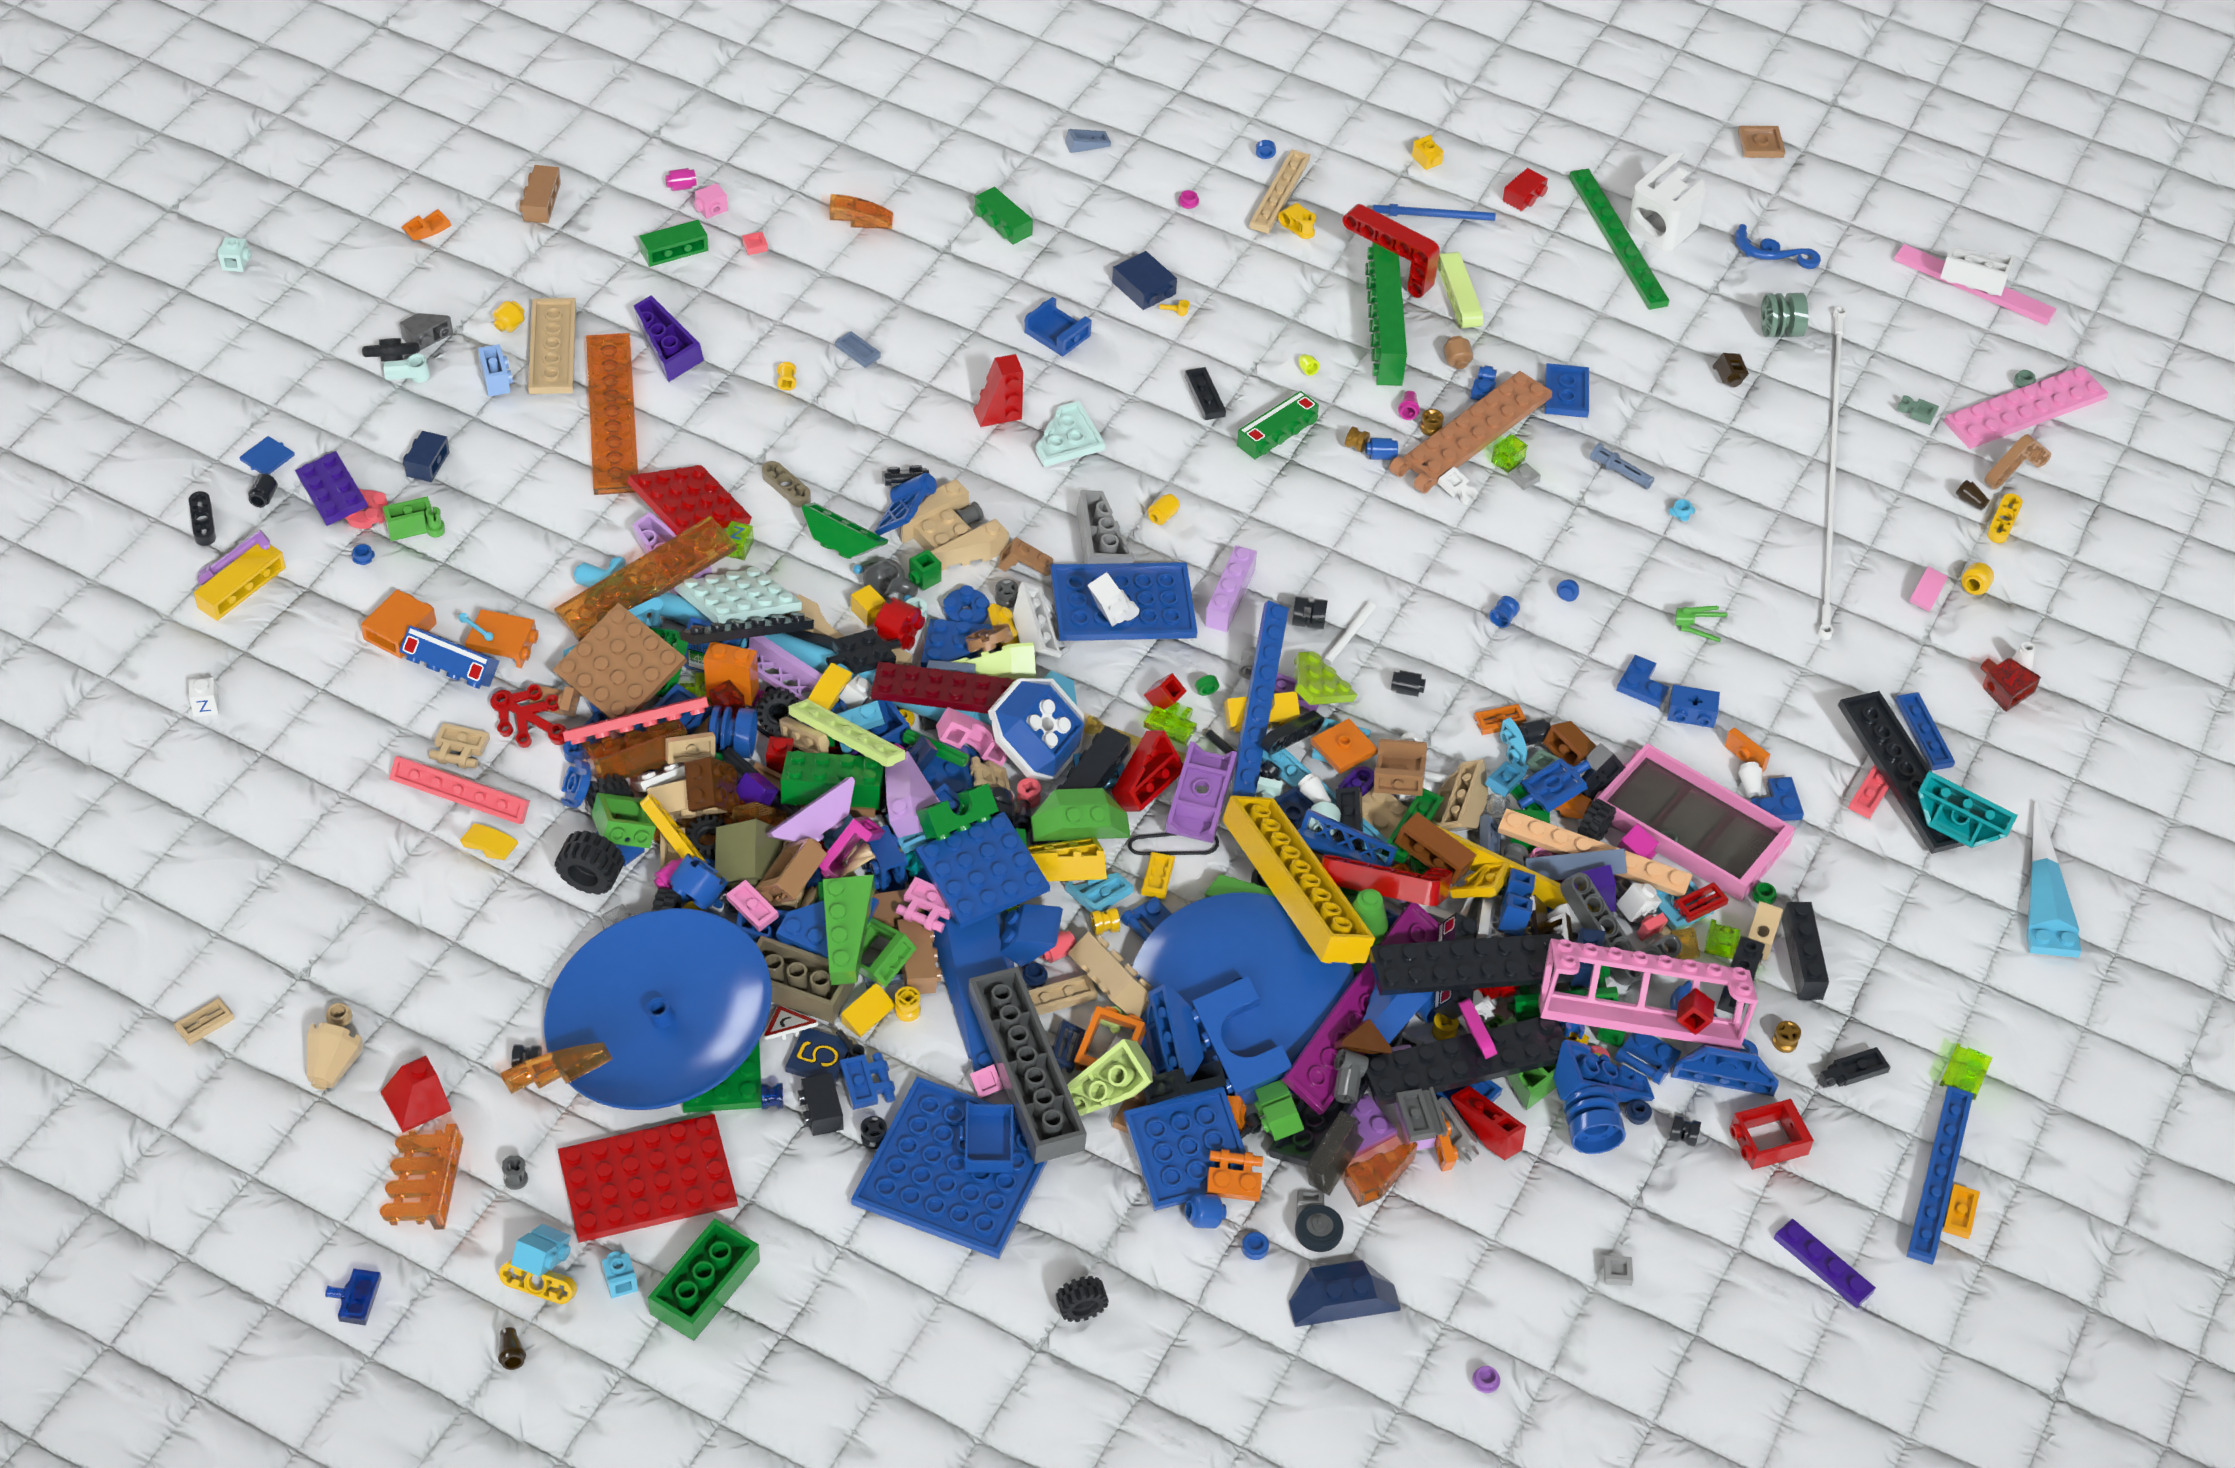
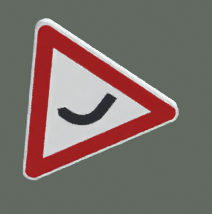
[763,1006,819,1041]

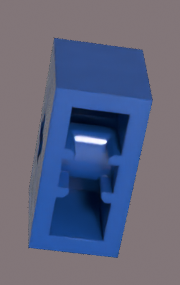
[1667,685,1720,728]

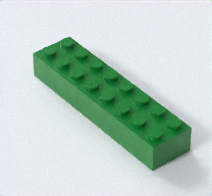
[1365,242,1407,386]

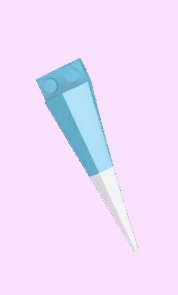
[2026,800,2081,958]

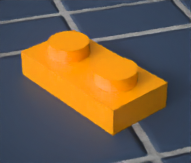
[1942,1184,1980,1239]

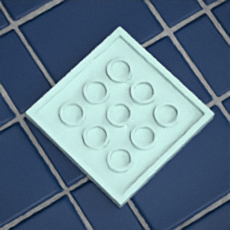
[675,567,802,624]

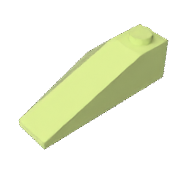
[952,642,1036,679]
[1067,1039,1153,1116]

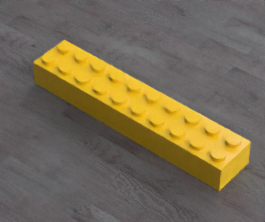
[1222,796,1375,964]

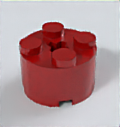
[874,597,925,651]

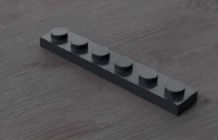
[680,612,814,645]

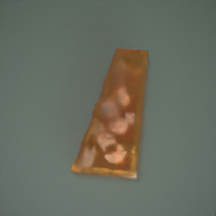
[581,719,688,782]

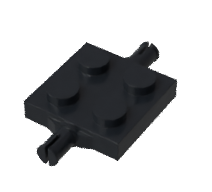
[826,629,901,675]

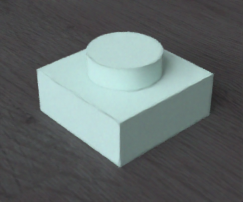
[1256,777,1283,799]

